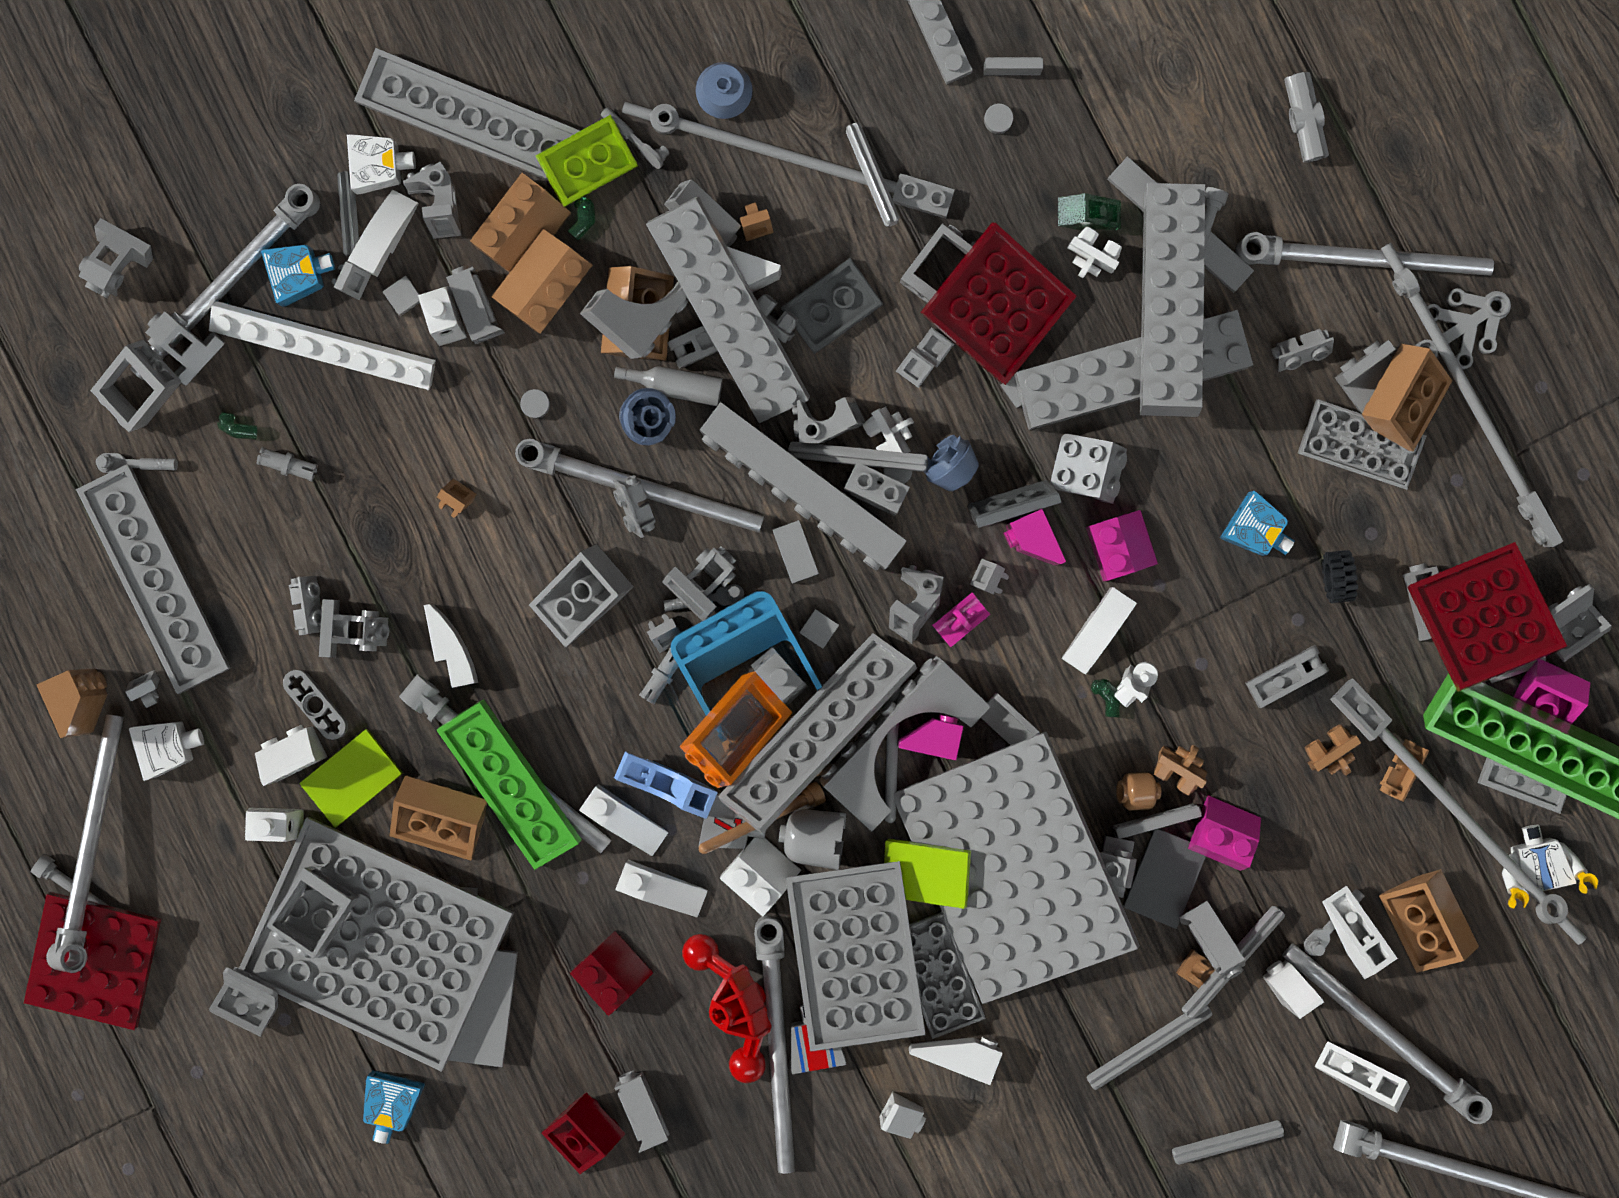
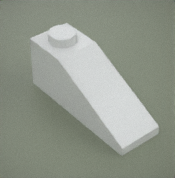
[579,784,669,856]
[615,859,708,917]
[1323,886,1398,979]
[1262,960,1324,1019]
[909,1036,1002,1085]
[1315,1042,1410,1113]

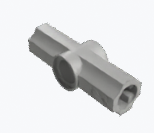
[1284,72,1329,163]

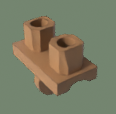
[1304,725,1361,775]
[1154,745,1207,795]

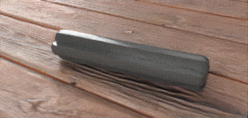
[337,171,359,256]

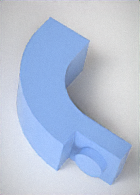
[614,752,718,819]

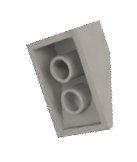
[529,544,634,647]

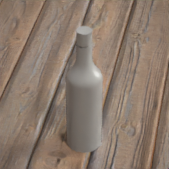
[614,366,723,406]

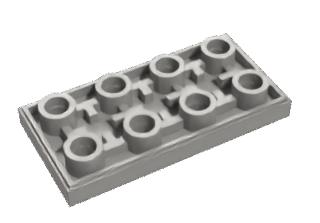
[1298,399,1426,490]
[909,912,986,1039]
[449,950,518,1067]

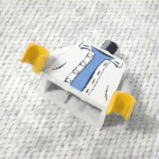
[1502,825,1598,908]

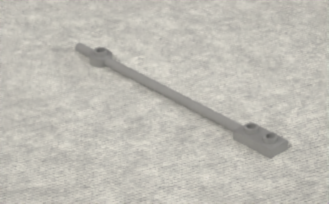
[622,102,955,219]
[1381,243,1563,547]
[1330,678,1586,945]

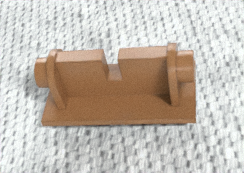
[1380,739,1429,802]

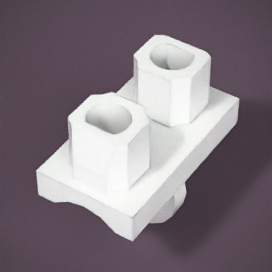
[1068,226,1122,278]
[863,407,914,453]
[1114,662,1158,708]

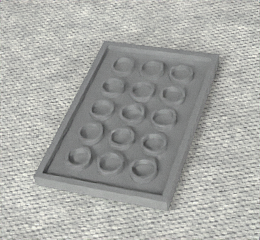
[786,861,925,1051]

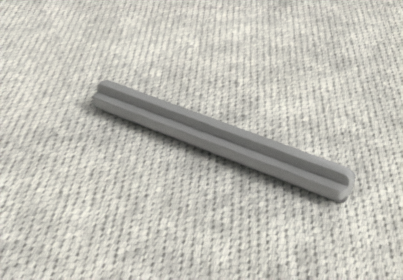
[788,442,928,472]
[1182,906,1285,1019]
[1087,1005,1212,1090]

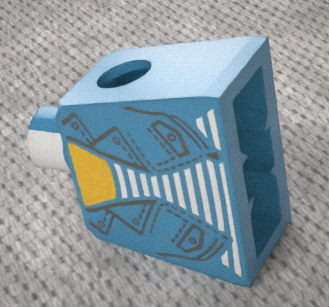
[261,245,335,307]
[1220,491,1295,556]
[363,1070,425,1144]

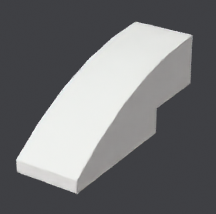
[348,190,419,277]
[1061,587,1137,674]
[424,604,478,688]

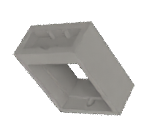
[900,224,975,303]
[90,340,182,432]
[844,462,910,517]
[267,866,359,958]

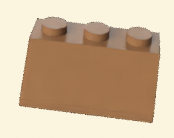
[470,173,571,273]
[491,229,592,333]
[601,266,674,361]
[1362,344,1452,452]
[37,669,108,738]
[390,776,487,860]
[1379,869,1479,973]

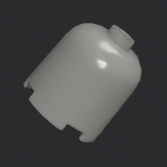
[779,809,846,870]

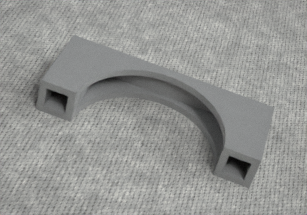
[580,179,741,359]
[819,656,990,831]

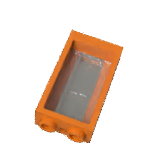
[680,671,793,788]

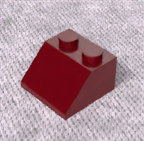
[570,930,654,1016]
[541,1092,625,1174]

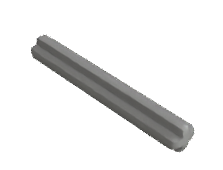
[846,122,900,227]
[1172,1120,1284,1165]

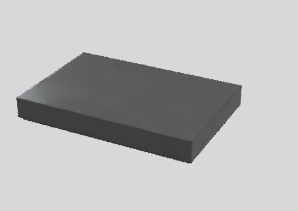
[781,258,883,354]
[967,480,1061,528]
[1123,829,1206,929]

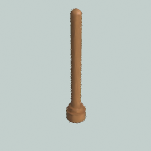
[699,781,826,854]

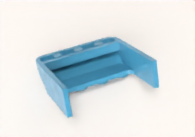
[670,591,822,743]

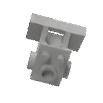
[403,162,462,239]
[79,218,153,299]
[145,311,224,386]
[792,397,865,443]
[662,546,736,621]
[889,565,943,644]
[319,599,389,657]
[1099,835,1137,898]

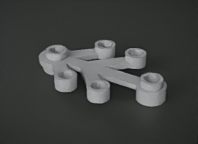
[1415,289,1511,370]

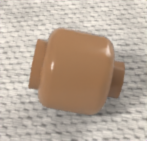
[1116,773,1161,810]

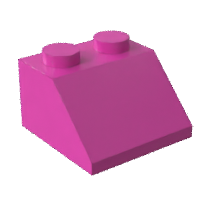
[1004,509,1066,566]
[1086,510,1158,581]
[1514,659,1590,724]
[897,714,963,760]
[1188,796,1261,871]

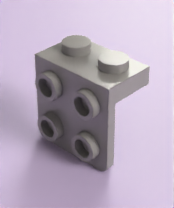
[1335,340,1395,414]
[1050,434,1127,504]
[1548,584,1611,662]
[209,967,278,1037]

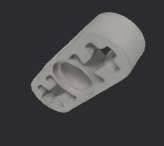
[283,670,348,740]

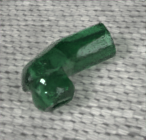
[568,197,595,241]
[217,413,257,440]
[1091,678,1120,717]

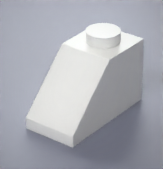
[879,1091,926,1139]

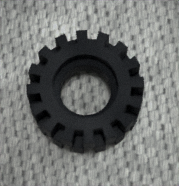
[1322,550,1358,604]

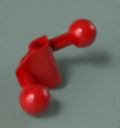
[682,934,772,1083]

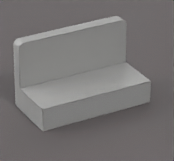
[981,693,1040,745]

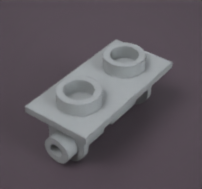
[1271,329,1334,372]
[613,476,656,538]
[289,576,322,635]

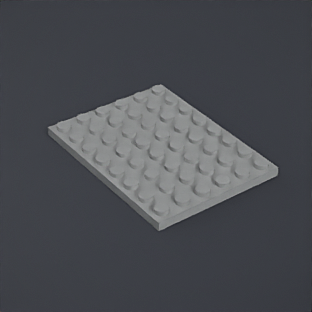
[893,732,1140,1004]
[239,817,514,1072]

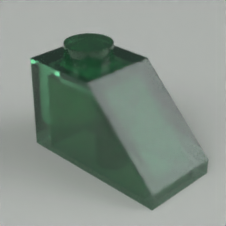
[1057,193,1121,230]

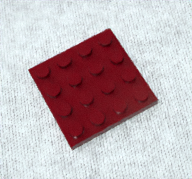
[920,222,1076,385]
[1407,542,1567,692]
[24,892,161,1030]

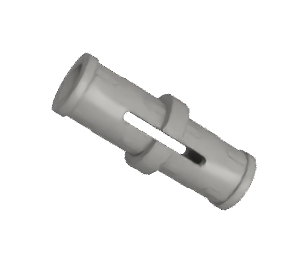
[257,447,318,481]
[639,648,679,705]

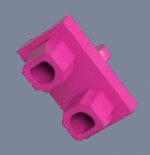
[932,593,991,647]

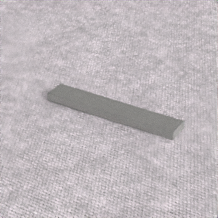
[1107,156,1254,293]

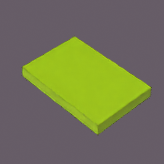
[535,115,638,207]
[299,729,403,828]
[884,839,971,909]

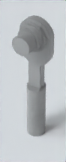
[601,107,669,169]
[96,453,178,473]
[663,584,744,612]
[1303,889,1364,956]

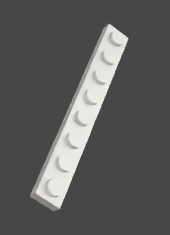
[209,301,436,390]

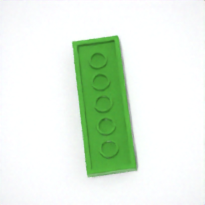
[437,699,582,870]

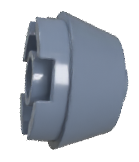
[696,62,752,119]
[619,388,676,445]
[924,435,979,491]

